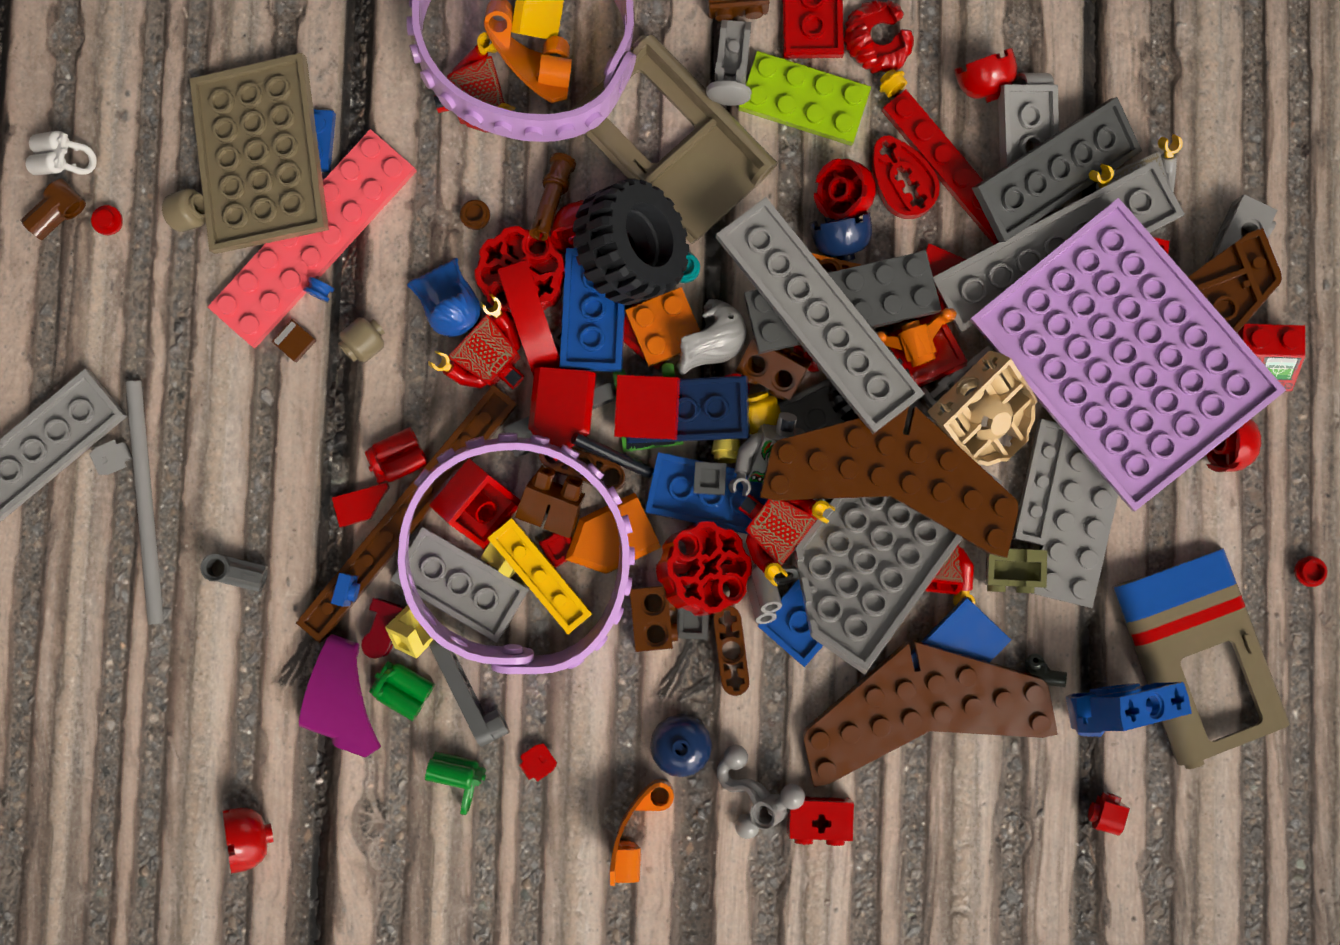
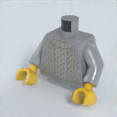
[1089,134,1183,193]

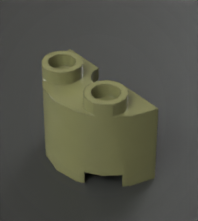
[985,549,1047,593]

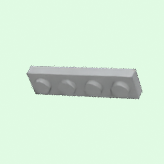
[1012,419,1069,545]

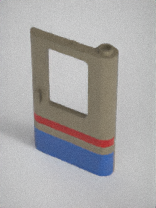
[1112,548,1290,769]

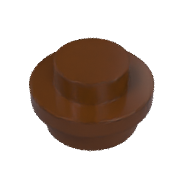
[460,200,491,230]

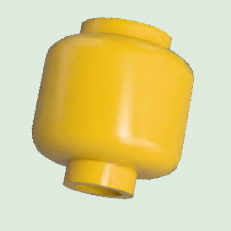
[748,391,781,434]

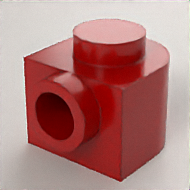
[1088,792,1130,836]

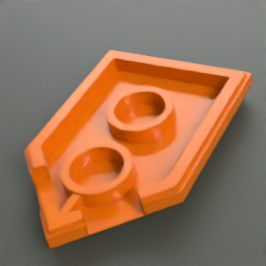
[565,493,661,574]

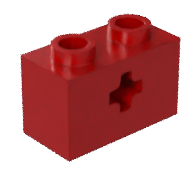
[787,796,854,846]

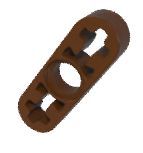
[713,606,749,696]

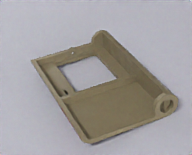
[569,34,778,244]

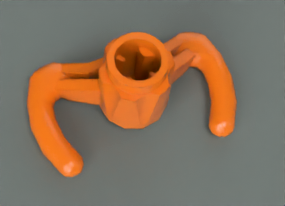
[876,308,957,367]

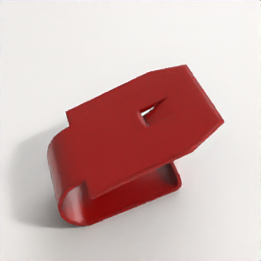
[519,744,557,782]

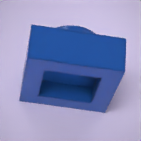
[331,573,360,607]

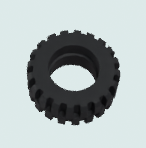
[573,178,689,305]

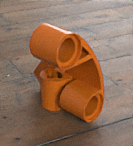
[484,0,572,103]
[610,779,674,886]

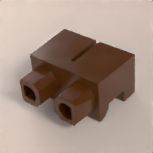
[515,465,585,538]

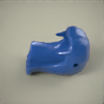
[407,258,480,337]

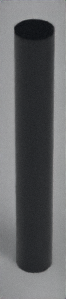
[571,432,654,479]

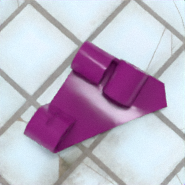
[299,634,381,757]

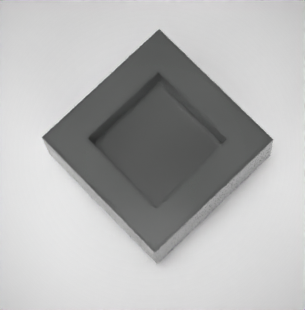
[693,462,726,495]

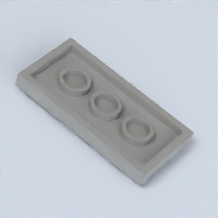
[391,527,529,643]

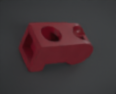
[361,598,405,659]

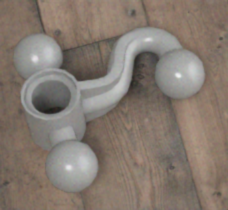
[717,745,805,839]

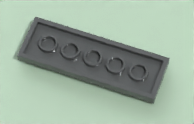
[972,97,1142,242]
[744,251,941,355]

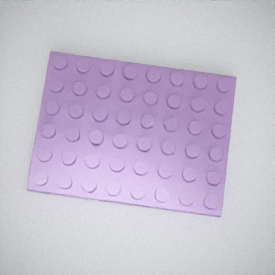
[970,198,1286,512]

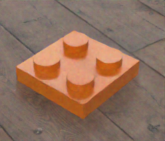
[625,287,700,368]

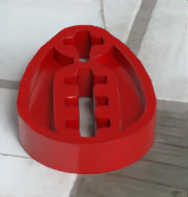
[872,136,940,219]

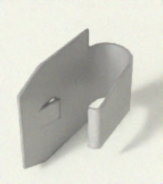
[89,440,132,475]

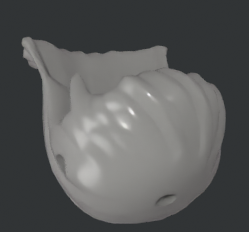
[676,299,747,375]

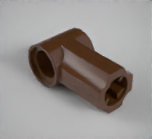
[20,179,86,240]

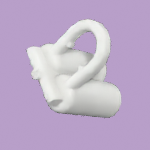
[26,131,97,175]

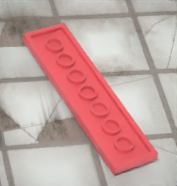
[208,129,417,348]

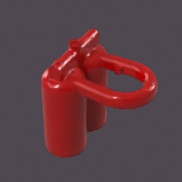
[364,427,428,484]

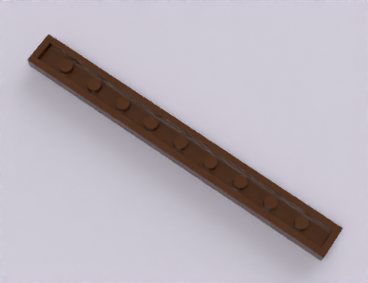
[296,385,518,643]

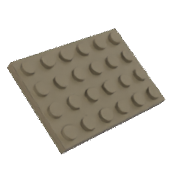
[189,53,329,254]

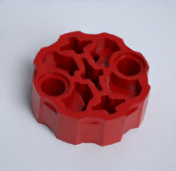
[475,226,565,316]
[656,521,752,616]

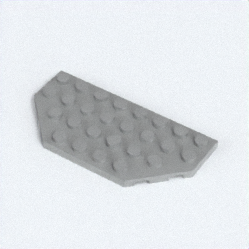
[794,471,1002,675]

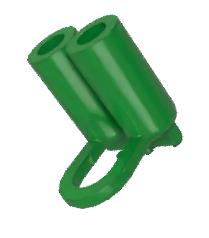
[369,660,435,722]
[425,751,486,815]

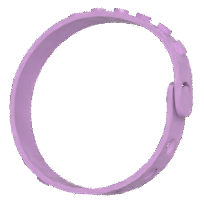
[407,0,636,142]
[398,433,635,674]

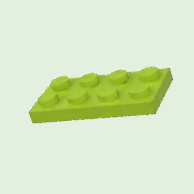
[739,51,871,146]

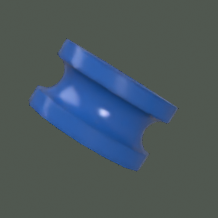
[303,277,334,303]

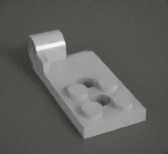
[998,73,1061,209]

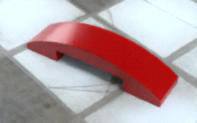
[498,259,560,376]

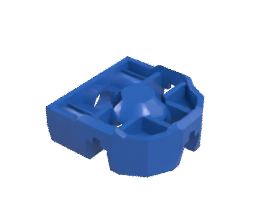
[1066,682,1192,737]

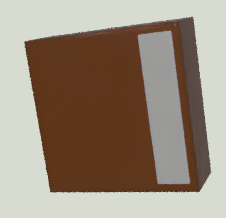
[271,319,317,363]

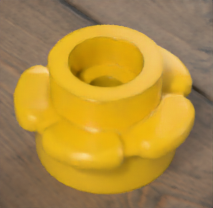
[879,69,907,98]

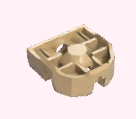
[927,351,1038,466]

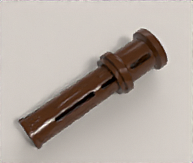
[529,153,576,241]

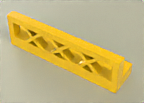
[488,518,592,634]

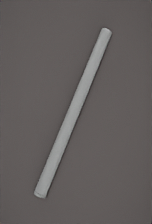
[125,381,164,625]

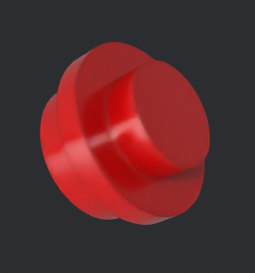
[91,205,123,236]
[1294,556,1328,587]

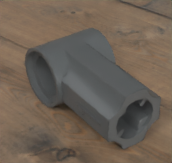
[200,554,268,592]

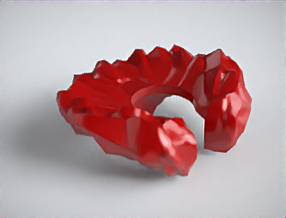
[844,0,914,74]

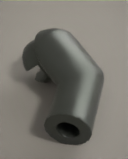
[1025,653,1067,687]

